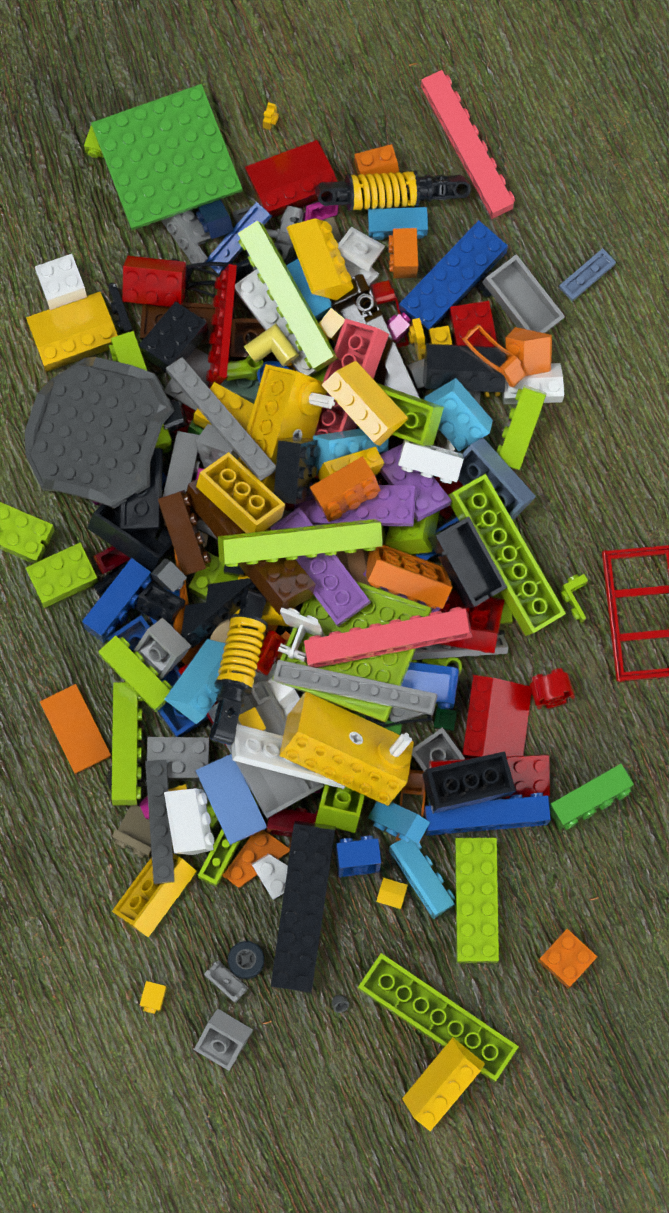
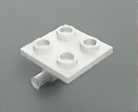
[278,608,324,662]

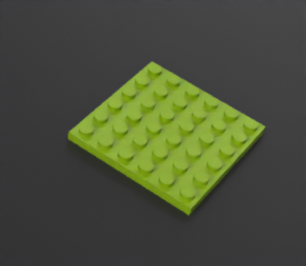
[272,581,432,722]

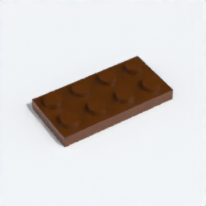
[140,302,215,345]

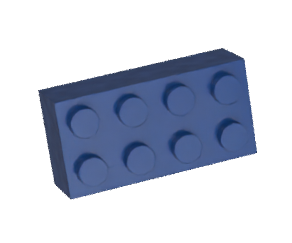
[82,558,153,643]
[336,836,381,877]

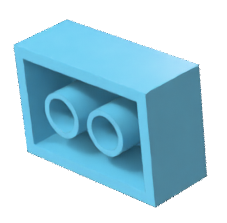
[424,378,493,451]

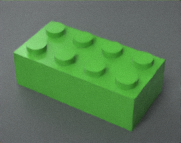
[549,764,634,830]

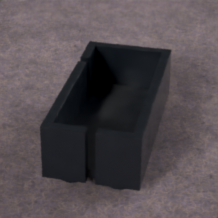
[87,504,174,573]
[428,516,507,609]

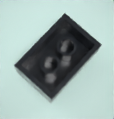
[139,301,209,373]
[274,437,319,504]

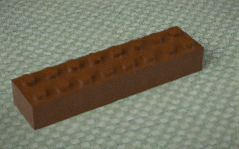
[186,479,316,615]

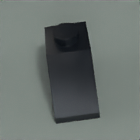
[163,399,189,432]

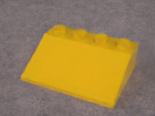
[26,292,118,372]

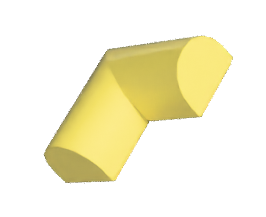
[244,323,299,367]

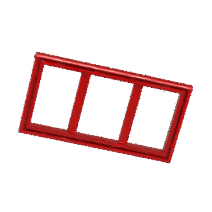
[602,545,669,682]

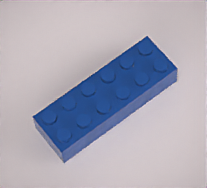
[399,220,508,336]
[108,615,209,737]
[424,793,551,836]

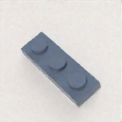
[559,248,616,301]

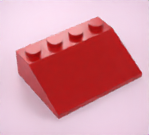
[245,140,338,219]
[439,591,505,653]
[462,675,532,759]

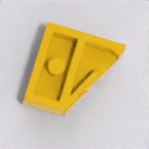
[408,318,426,361]

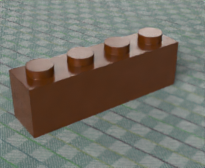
[158,490,211,575]

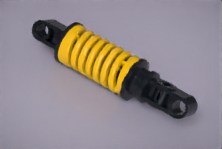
[315,170,471,211]
[210,587,268,745]

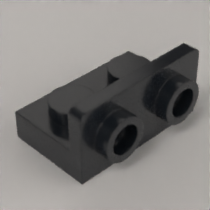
[136,582,185,626]

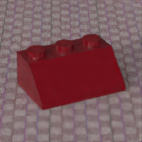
[267,807,318,837]

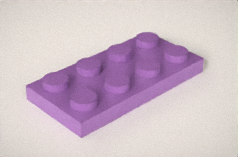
[380,444,452,522]

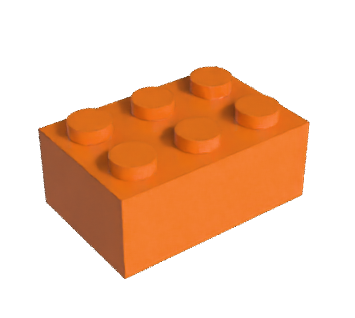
[310,456,381,522]

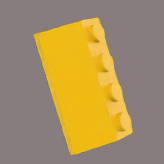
[286,218,354,300]
[322,361,409,446]
[111,853,196,937]
[402,1037,485,1131]

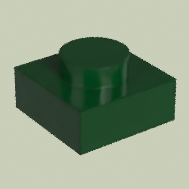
[433,707,457,732]

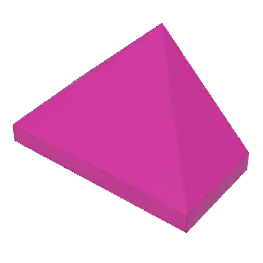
[305,202,338,221]

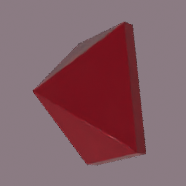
[93,546,131,574]

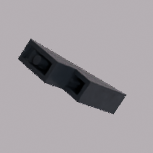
[181,578,259,648]

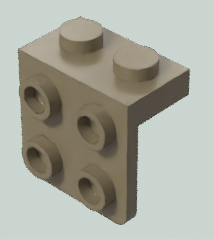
[112,805,152,858]

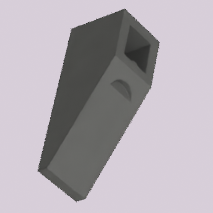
[151,559,187,592]

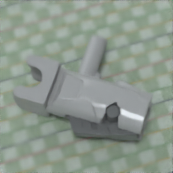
[266,206,306,261]

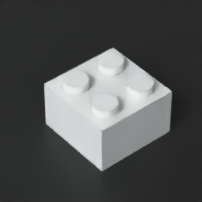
[35,254,87,310]

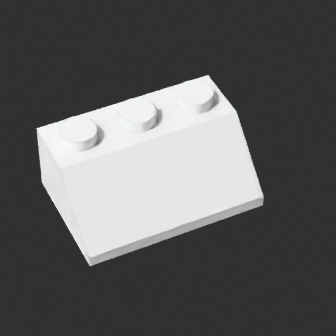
[502,363,564,404]
[398,439,464,484]
[164,788,214,855]

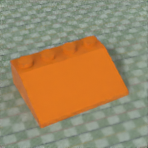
[366,544,452,609]

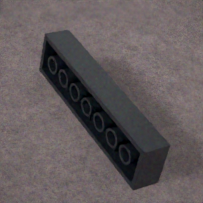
[271,821,336,993]

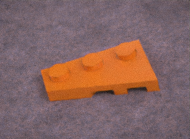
[222,830,290,888]

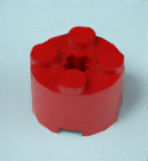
[529,668,575,709]

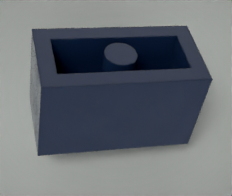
[196,199,234,239]

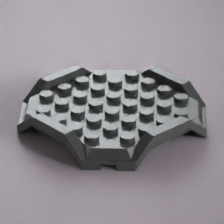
[25,357,175,508]

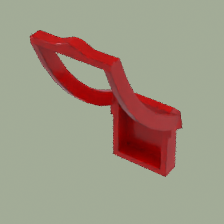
[370,280,409,348]

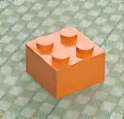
[388,228,418,279]
[538,929,598,988]

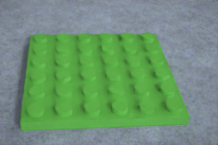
[91,84,243,231]

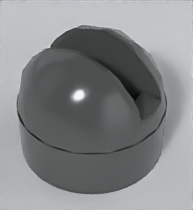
[331,995,349,1013]

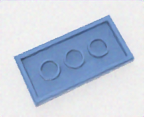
[195,754,267,845]

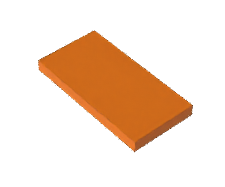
[40,684,112,774]

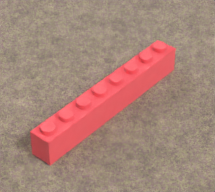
[421,70,515,219]
[304,607,472,668]

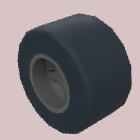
[228,941,265,979]

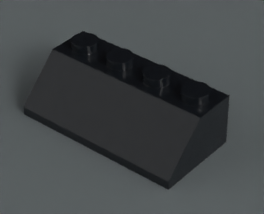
[422,343,506,392]

